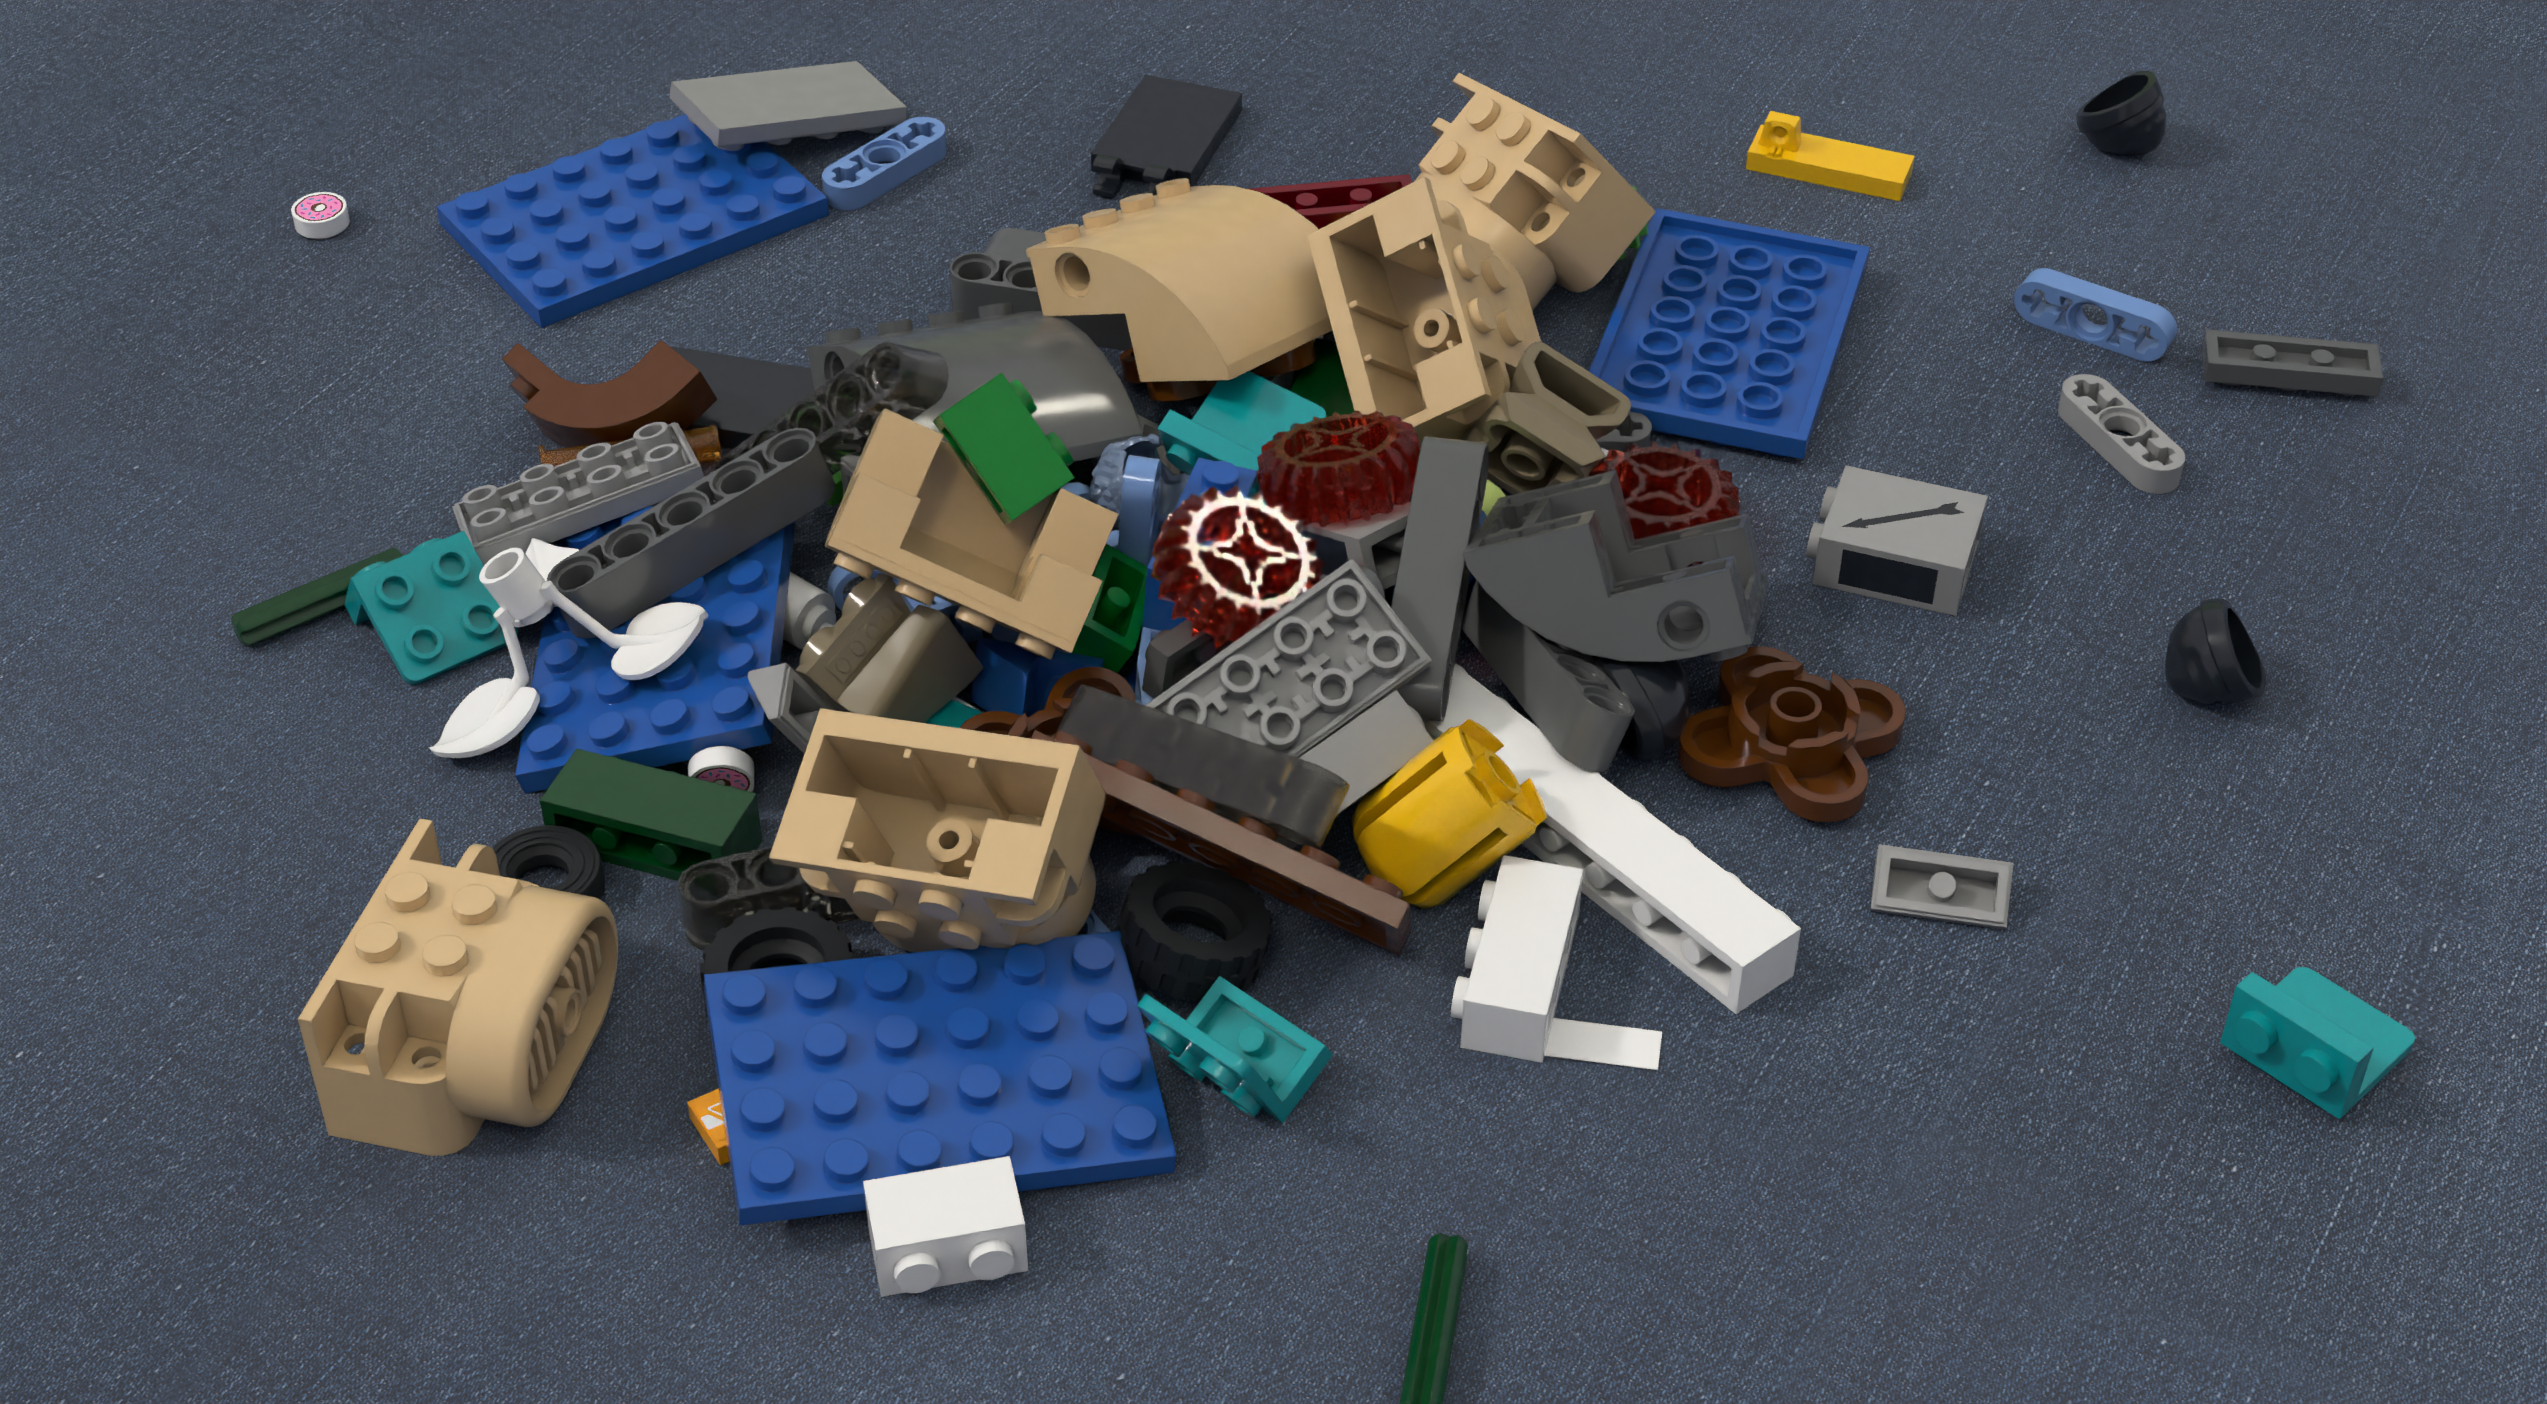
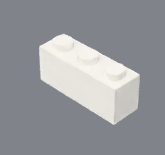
[1451,855,1583,1063]

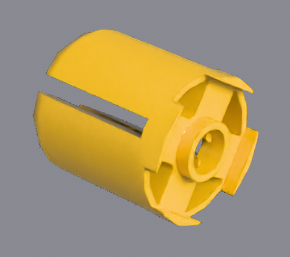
[1351,719,1547,909]

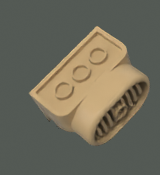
[1414,73,1656,311]
[1307,177,1541,464]
[769,708,1106,953]
[298,818,618,1156]

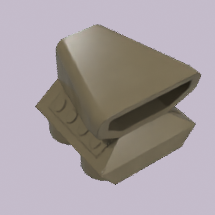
[1461,341,1631,495]
[795,573,984,723]

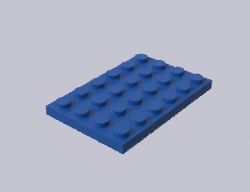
[436,114,829,328]
[1589,208,1870,459]
[515,506,795,794]
[704,931,1176,1226]

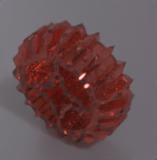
[1257,410,1421,527]
[1588,440,1740,568]
[1151,485,1325,649]

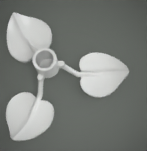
[429,538,708,758]

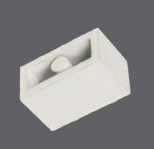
[863,1156,1028,1297]

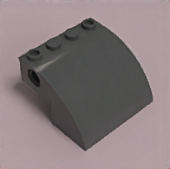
[806,302,1144,461]
[1463,470,1769,662]

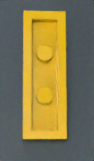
[1746,111,1915,201]

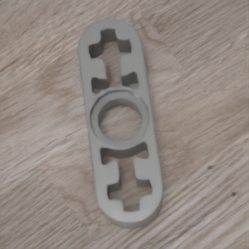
[2058,374,2186,494]

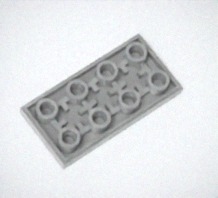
[670,61,907,151]
[452,422,705,565]
[1140,559,1432,816]

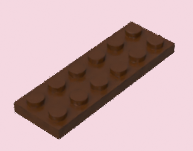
[1031,730,1411,957]

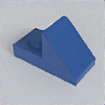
[971,637,1104,717]

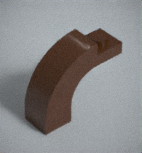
[502,340,718,452]

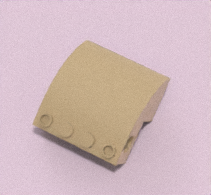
[1026,178,1332,382]
[825,409,1119,660]

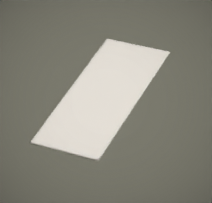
[1544,1018,1662,1070]

